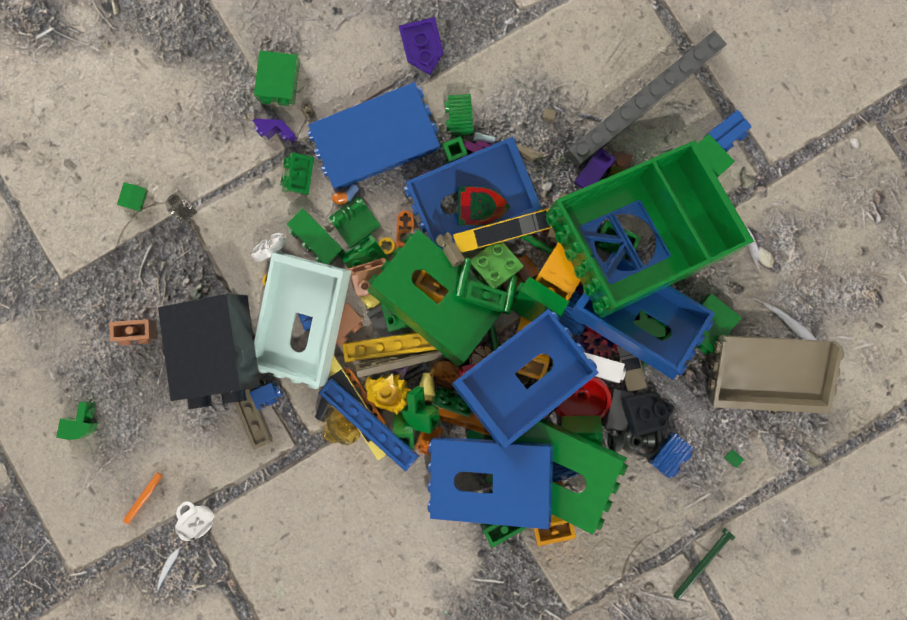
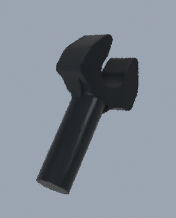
[404,362,431,381]

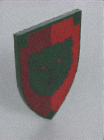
[458,186,510,226]

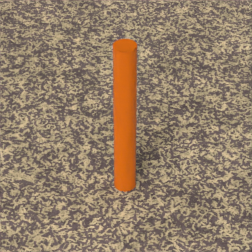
[123,472,163,525]

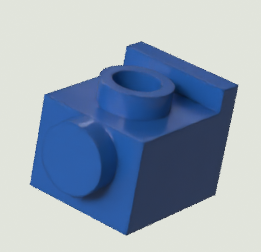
[249,382,283,410]

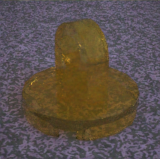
[323,408,361,446]

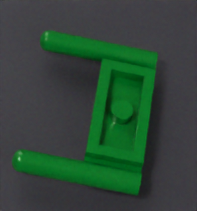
[455,258,518,315]

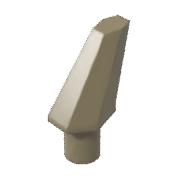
[516,144,543,162]

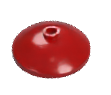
[554,376,611,419]

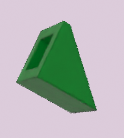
[724,450,745,468]

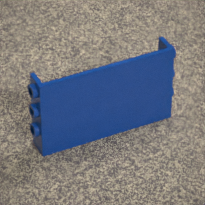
[307,82,441,191]

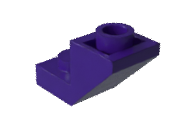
[253,119,298,144]
[574,148,616,189]

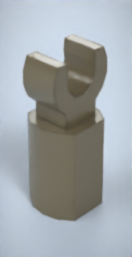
[436,232,465,267]

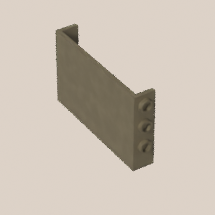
[708,335,844,414]

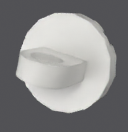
[251,233,287,262]
[175,502,215,541]

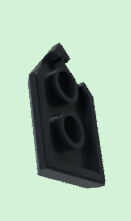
[621,392,675,437]

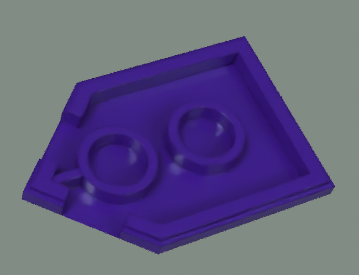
[398,17,444,75]

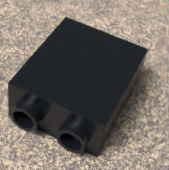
[158,294,261,410]

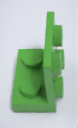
[470,242,523,290]

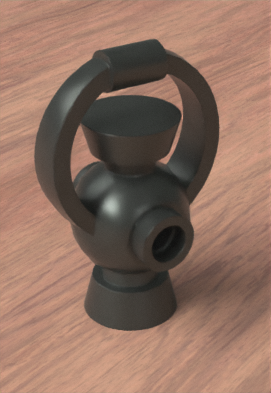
[607,429,664,458]

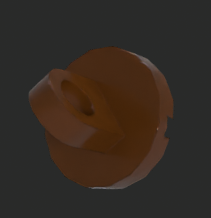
[430,361,461,390]

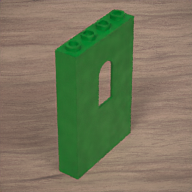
[367,230,502,367]
[485,418,628,535]

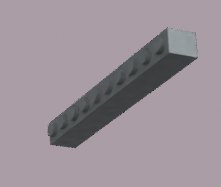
[566,30,727,169]

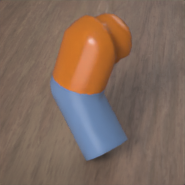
[332,184,359,204]

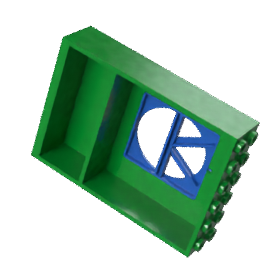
[545,140,754,318]

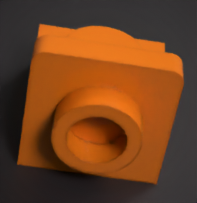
[415,427,443,455]

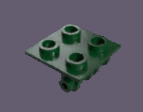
[431,387,471,417]

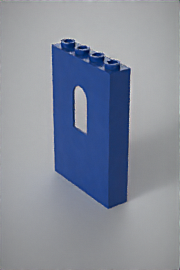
[403,136,542,250]
[570,252,715,380]
[452,309,599,449]
[427,437,553,529]

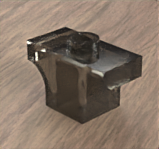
[165,190,198,225]

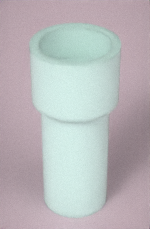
[473,132,495,144]

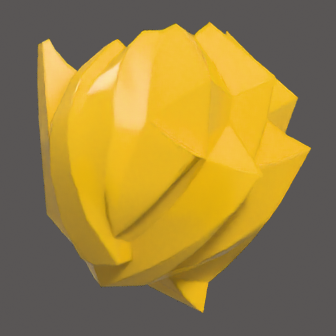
[366,373,411,414]

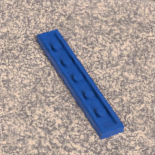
[319,378,419,472]

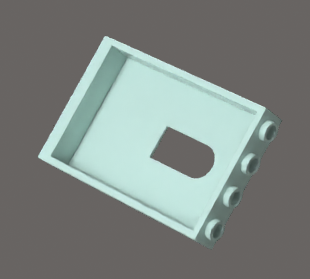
[254,252,351,389]

